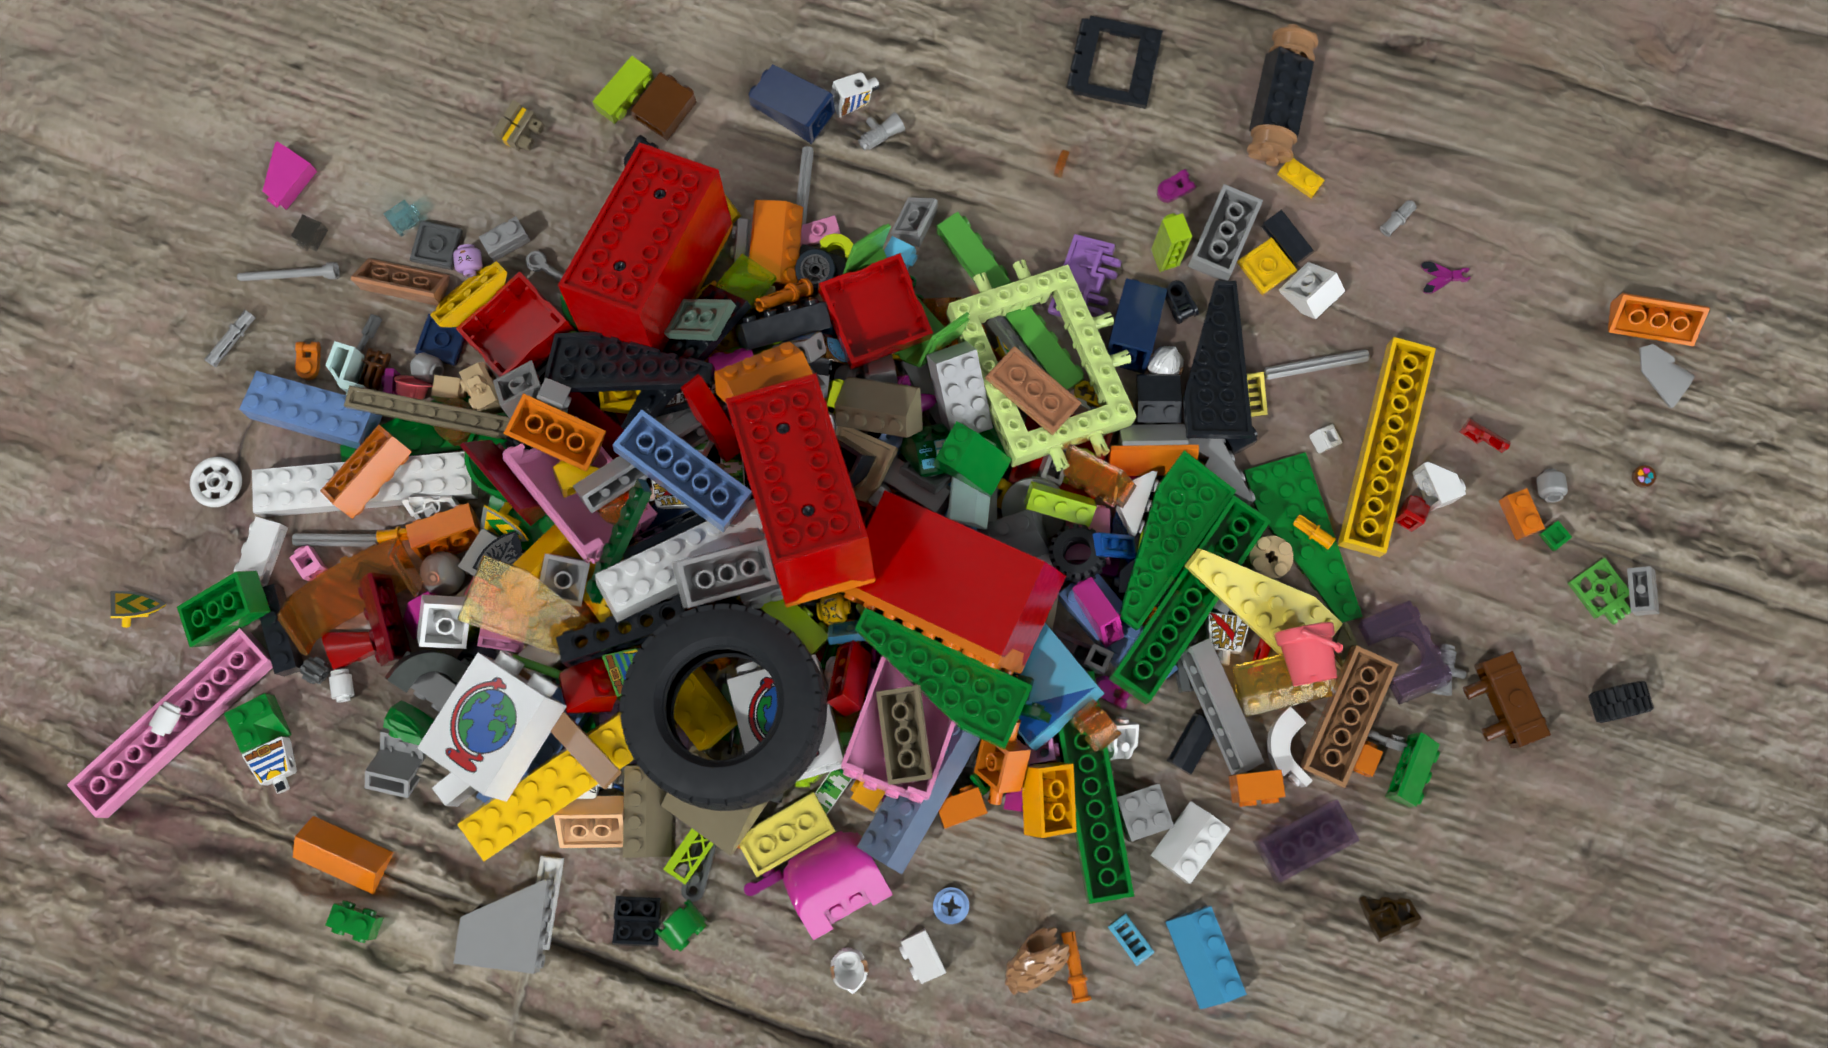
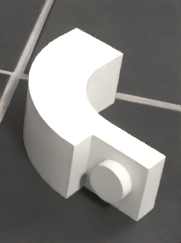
[1267,706,1313,787]

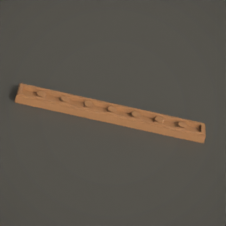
[507,652,622,789]

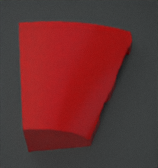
[1459,418,1511,453]
[321,632,377,670]

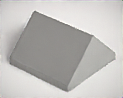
[890,197,938,247]
[536,553,590,607]

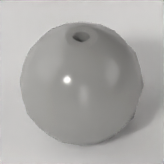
[419,551,466,596]

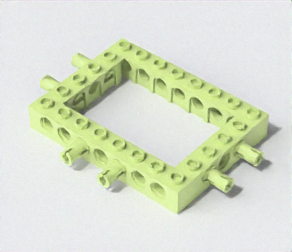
[946,260,1137,471]

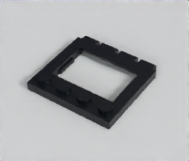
[1066,15,1163,109]

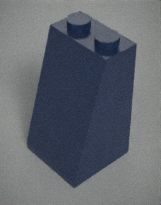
[749,64,835,144]
[1107,278,1167,374]

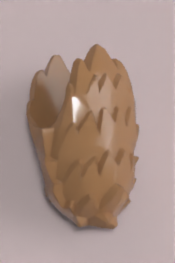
[1005,927,1069,995]

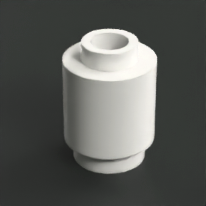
[329,669,354,703]
[149,701,182,736]

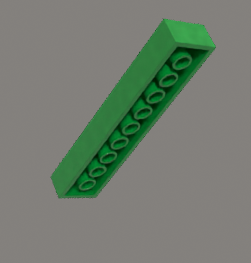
[1109,496,1271,705]
[1057,671,1135,904]

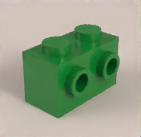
[325,900,384,943]

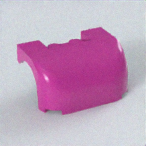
[782,831,893,940]

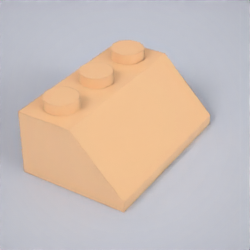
[554,796,624,848]

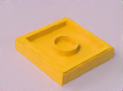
[1237,237,1297,295]

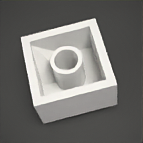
[417,595,471,649]

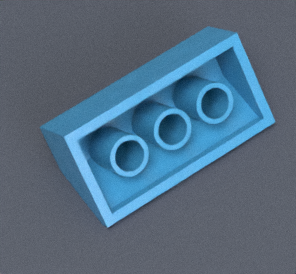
[1165,905,1247,1009]

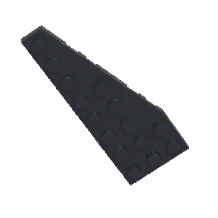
[1183,280,1253,439]
[621,284,752,430]
[543,332,715,393]

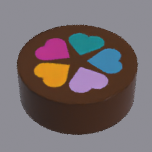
[1632,465,1656,488]

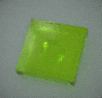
[715,253,777,311]

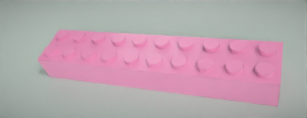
[67,628,273,818]

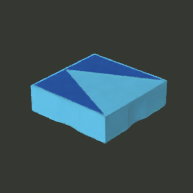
[1005,623,1105,751]

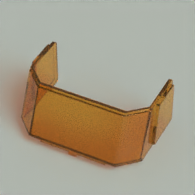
[278,537,423,656]

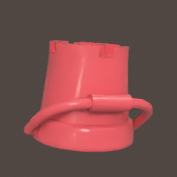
[1274,622,1343,686]

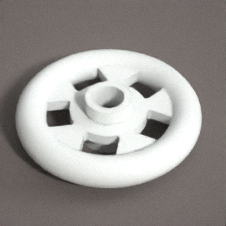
[190,457,242,507]

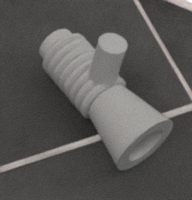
[858,112,905,151]
[1430,644,1467,696]

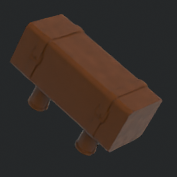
[1463,651,1551,748]

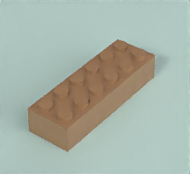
[1299,645,1398,788]

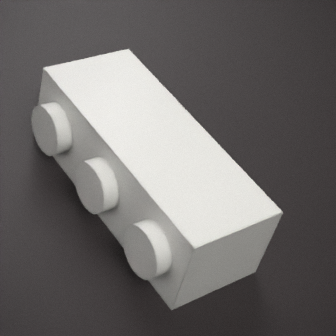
[234,517,288,587]

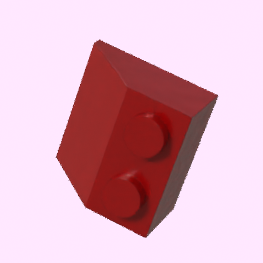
[559,659,617,713]

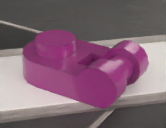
[1156,169,1197,203]
[1095,676,1132,710]
[744,868,783,896]

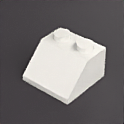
[1279,262,1345,319]
[1412,462,1466,512]
[899,928,946,984]

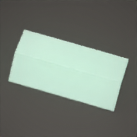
[947,438,996,530]

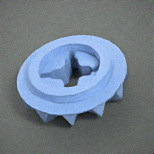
[933,887,969,924]

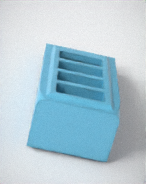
[1108,914,1155,966]

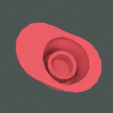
[394,375,433,400]

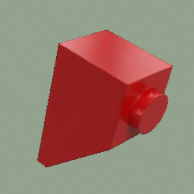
[1394,495,1430,532]

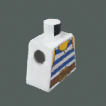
[831,72,880,118]
[242,736,297,794]

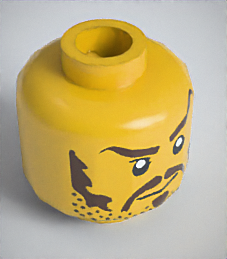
[817,594,851,625]

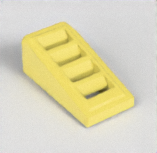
[1247,372,1268,417]

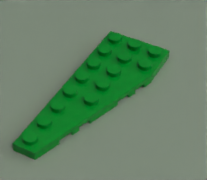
[1119,450,1236,631]

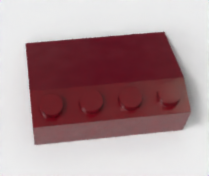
[460,440,546,526]
[358,572,411,667]

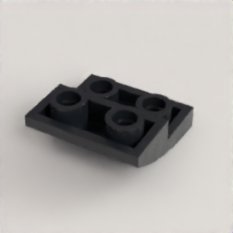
[612,896,661,947]

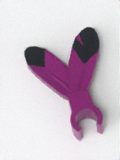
[1421,262,1471,294]

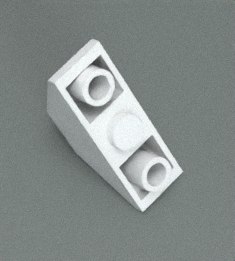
[1116,471,1159,537]

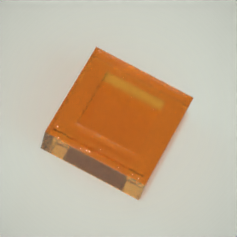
[1054,149,1070,178]

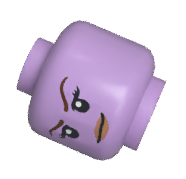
[453,244,483,277]

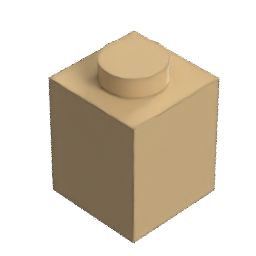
[431,375,467,404]

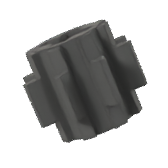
[299,656,331,684]

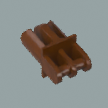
[357,348,391,391]

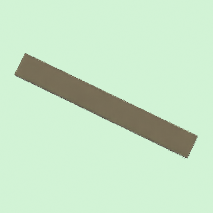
[344,385,510,440]

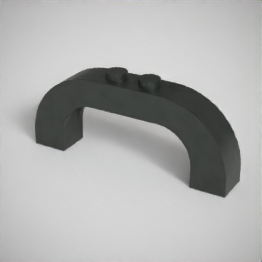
[385,650,471,693]

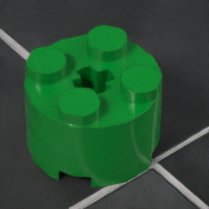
[655,899,707,952]

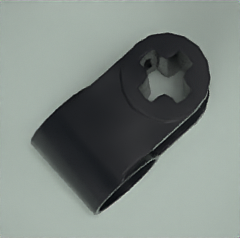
[1165,280,1199,324]

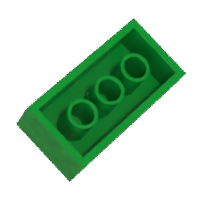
[177,571,271,647]

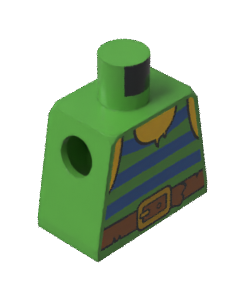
[602,648,641,697]

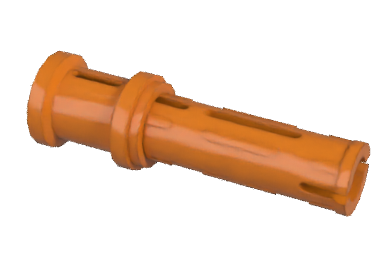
[754,278,813,312]
[1061,931,1092,1004]

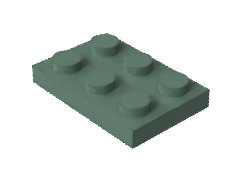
[664,299,736,341]

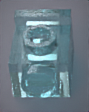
[384,199,420,237]

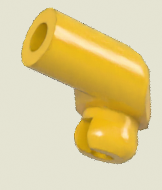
[997,478,1012,509]

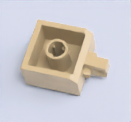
[459,362,505,414]

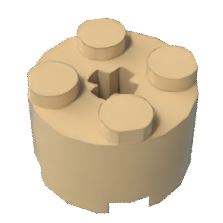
[1245,535,1293,580]

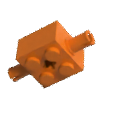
[974,718,1031,805]

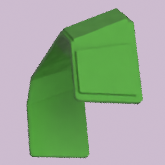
[842,224,970,368]

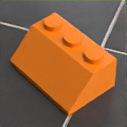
[405,503,481,561]

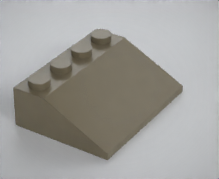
[661,745,769,856]

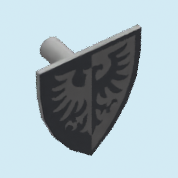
[473,531,523,580]

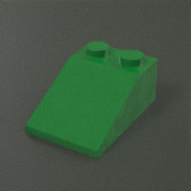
[933,421,1012,498]

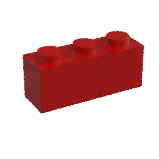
[827,640,872,716]

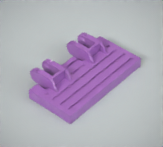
[1048,234,1122,317]

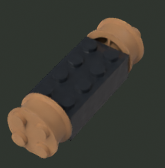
[1247,24,1318,166]

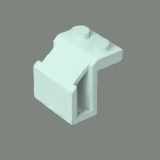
[326,341,367,395]

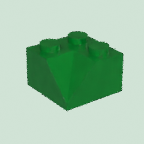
[224,693,292,754]

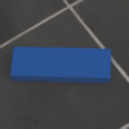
[1093,532,1137,559]

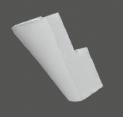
[401,496,460,520]

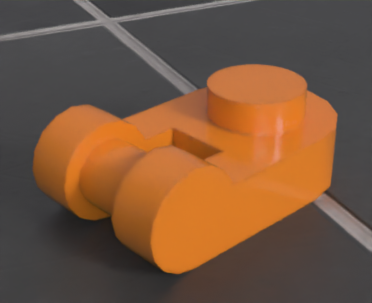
[295,342,321,380]

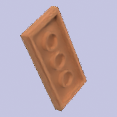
[985,346,1082,436]

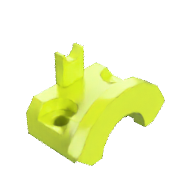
[819,233,853,258]

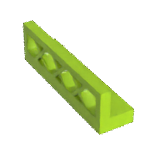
[663,828,713,885]

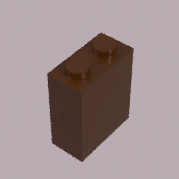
[631,72,697,141]

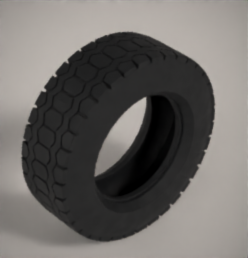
[620,604,827,811]

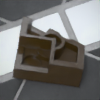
[1358,896,1422,942]

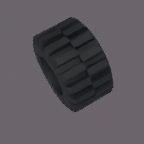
[1049,524,1107,584]
[1588,681,1654,723]

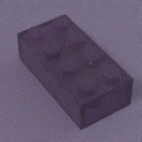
[1253,799,1360,883]

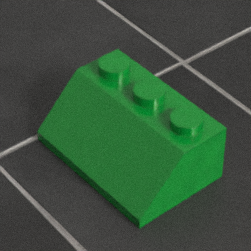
[1385,732,1440,807]

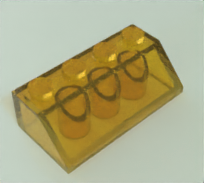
[1232,654,1332,717]

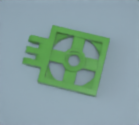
[1567,558,1631,625]

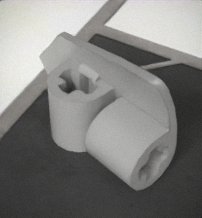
[1639,344,1695,409]

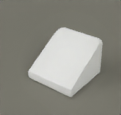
[1310,424,1343,454]

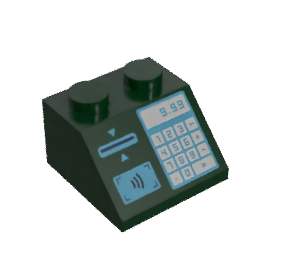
[900,423,950,477]

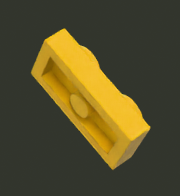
[1277,158,1325,198]

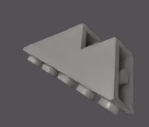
[1188,438,1255,506]

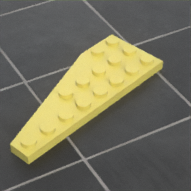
[1185,549,1343,660]

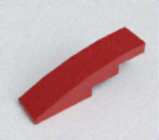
[681,374,740,462]

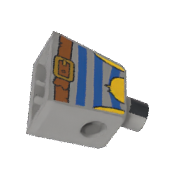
[773,331,827,363]

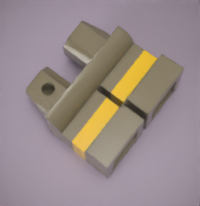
[492,100,545,151]

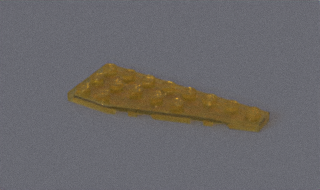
[457,555,621,659]

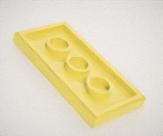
[739,792,836,877]

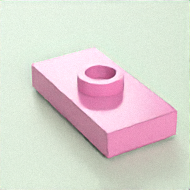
[800,216,841,247]

